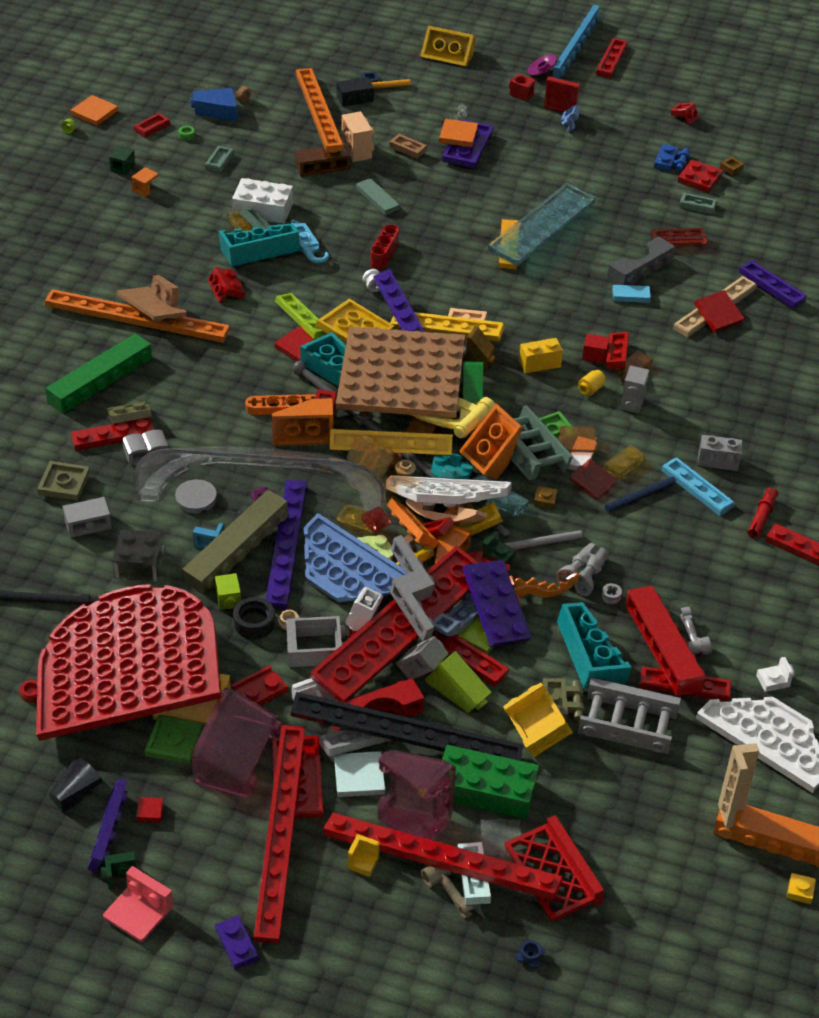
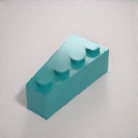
[218,223,300,267]

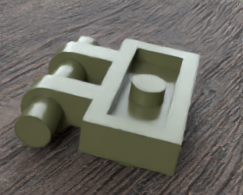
[542,678,585,722]

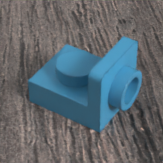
[193,523,224,549]

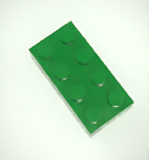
[434,745,539,819]

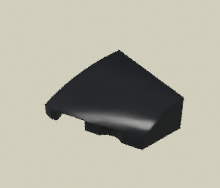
[49,756,102,813]

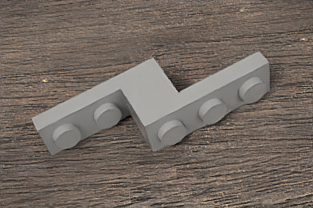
[390,535,435,642]

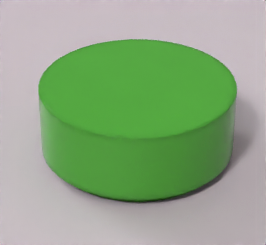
[178,126,195,141]

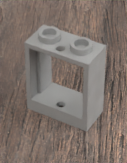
[286,616,345,667]

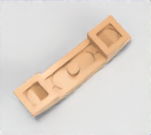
[406,499,487,525]

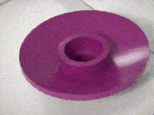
[528,54,557,76]

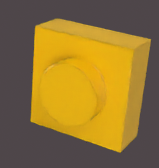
[787,873,816,904]

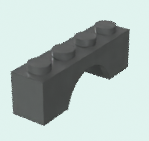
[607,236,675,285]

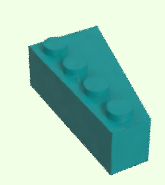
[300,332,346,387]
[557,602,632,689]

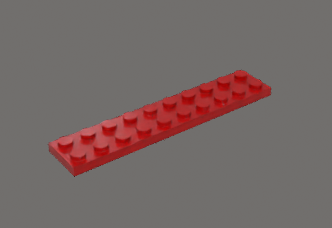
[309,546,478,702]

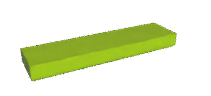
[275,293,327,339]

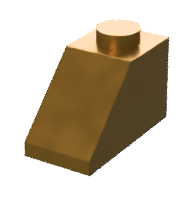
[466,326,496,373]

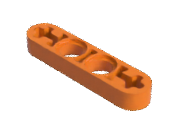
[245,394,316,415]

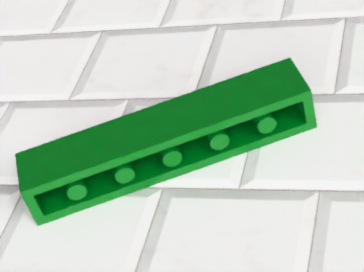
[45,333,152,414]

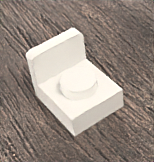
[756,657,794,692]

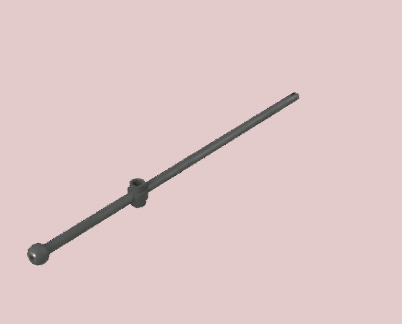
[292,361,510,538]

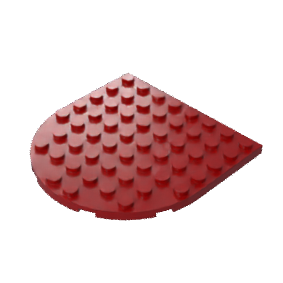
[36,584,222,741]

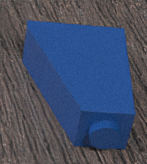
[190,88,237,121]

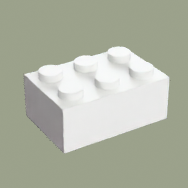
[232,178,293,224]

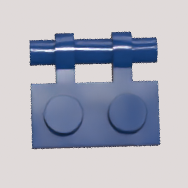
[654,144,690,172]

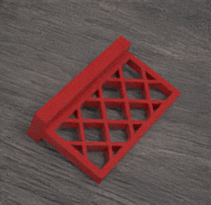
[504,815,604,923]

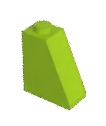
[425,651,491,713]

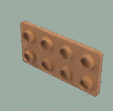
[117,275,187,321]

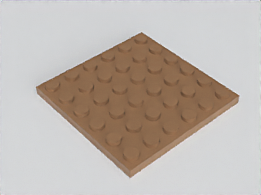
[336,327,465,418]

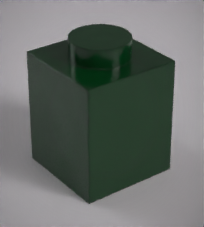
[109,146,135,175]

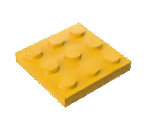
[316,299,395,345]

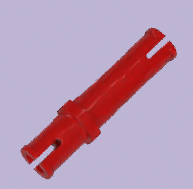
[747,488,779,539]

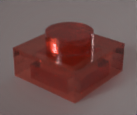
[362,506,391,533]

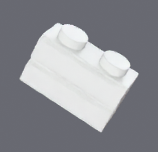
[345,587,383,632]

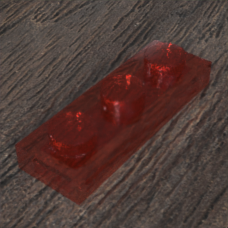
[650,227,707,245]

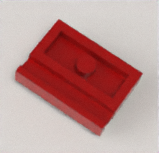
[231,665,288,712]

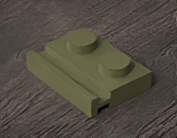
[107,401,152,424]

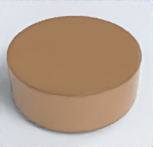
[236,86,251,103]

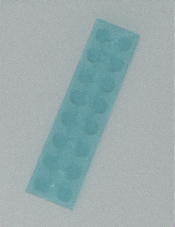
[488,183,596,266]

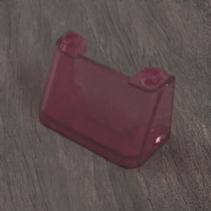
[192,688,282,797]
[377,750,456,840]

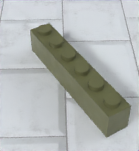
[182,490,289,595]

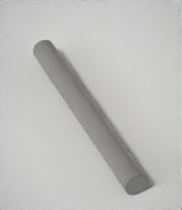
[504,530,582,550]

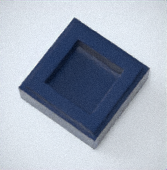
[361,72,379,83]

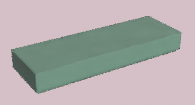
[356,178,400,215]

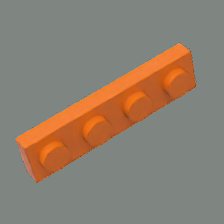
[387,498,439,548]

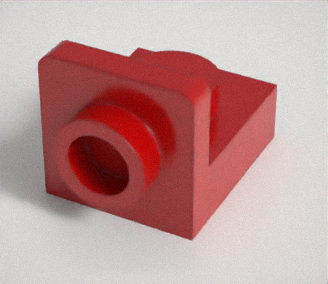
[670,103,699,125]

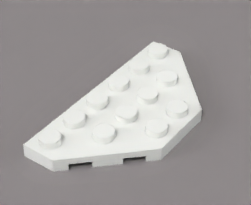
[386,476,511,507]
[696,697,819,793]

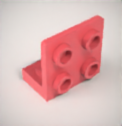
[103,866,174,942]

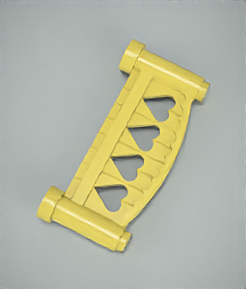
[411,397,495,438]

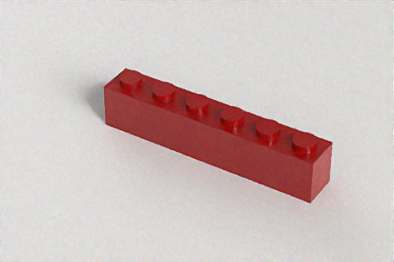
[626,586,705,697]

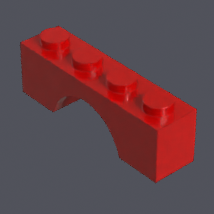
[332,678,424,732]

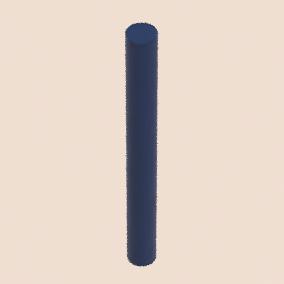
[605,476,676,512]

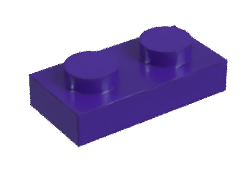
[215,915,258,970]

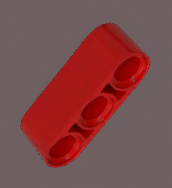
[370,224,399,269]

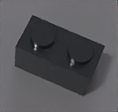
[337,77,374,107]

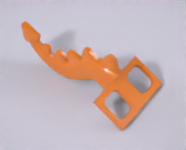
[510,573,579,606]

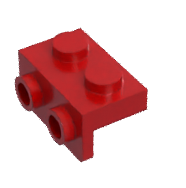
[208,266,246,303]

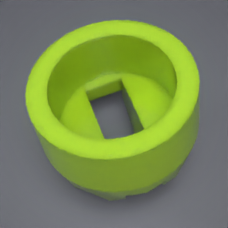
[61,119,76,134]

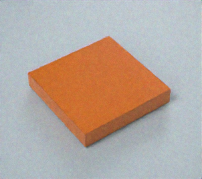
[70,95,118,126]
[439,119,478,147]

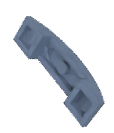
[433,591,479,636]

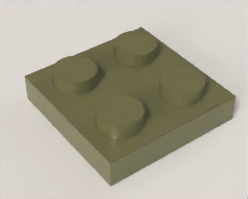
[37,461,90,501]

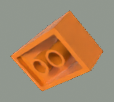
[272,398,333,446]
[459,403,523,480]

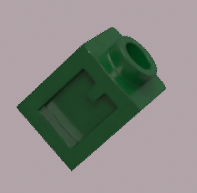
[482,531,516,564]
[101,852,136,889]

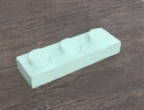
[458,842,491,905]

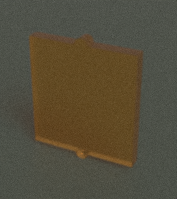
[558,426,598,453]

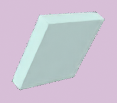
[334,751,385,797]

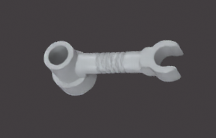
[680,607,712,655]

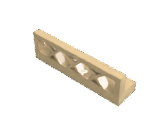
[718,743,759,828]

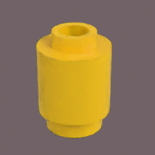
[578,370,606,396]

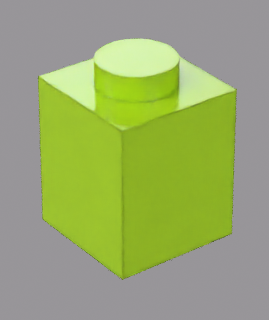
[215,573,241,610]

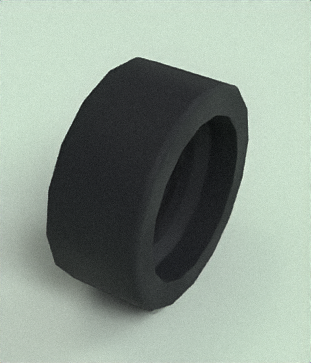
[233,597,275,639]

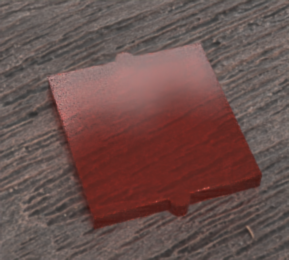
[569,458,617,501]

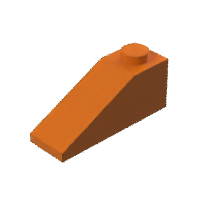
[435,524,471,563]

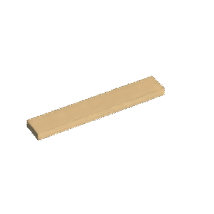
[673,276,757,338]

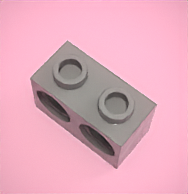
[698,435,742,471]
[395,636,449,679]

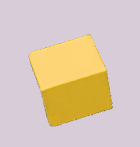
[348,834,380,877]

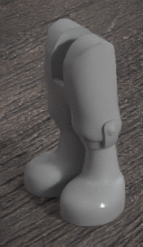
[556,543,609,596]

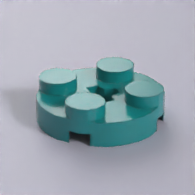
[431,453,473,480]

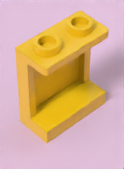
[503,683,573,757]

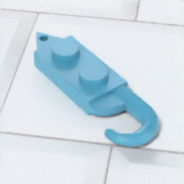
[291,219,329,264]

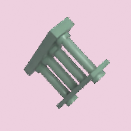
[511,405,573,481]

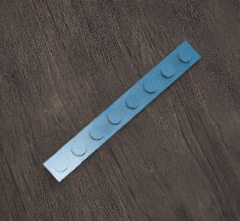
[553,5,601,79]

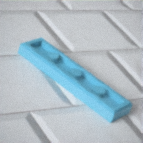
[661,457,735,516]

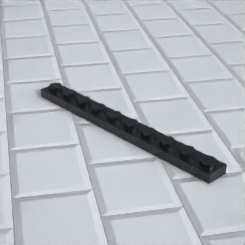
[290,692,523,761]

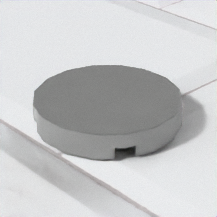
[175,479,217,514]

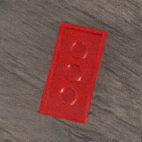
[272,736,323,819]

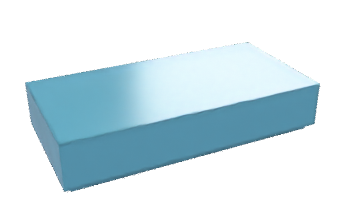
[612,285,651,303]

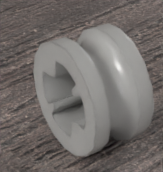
[602,583,622,605]

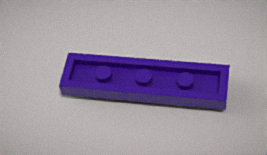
[739,260,807,309]
[87,778,128,873]

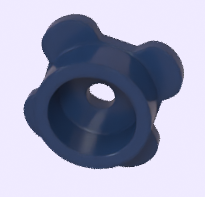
[516,941,545,968]

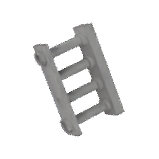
[578,678,681,754]

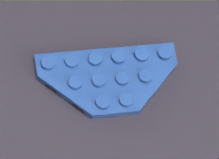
[304,513,406,603]

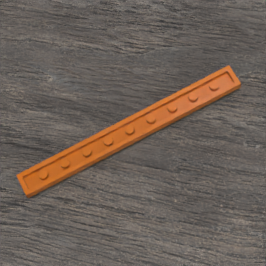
[296,68,343,153]
[45,289,230,343]

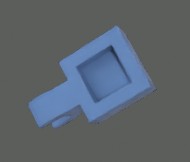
[561,104,581,132]

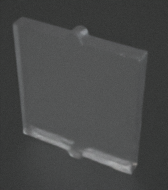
[480,818,523,860]

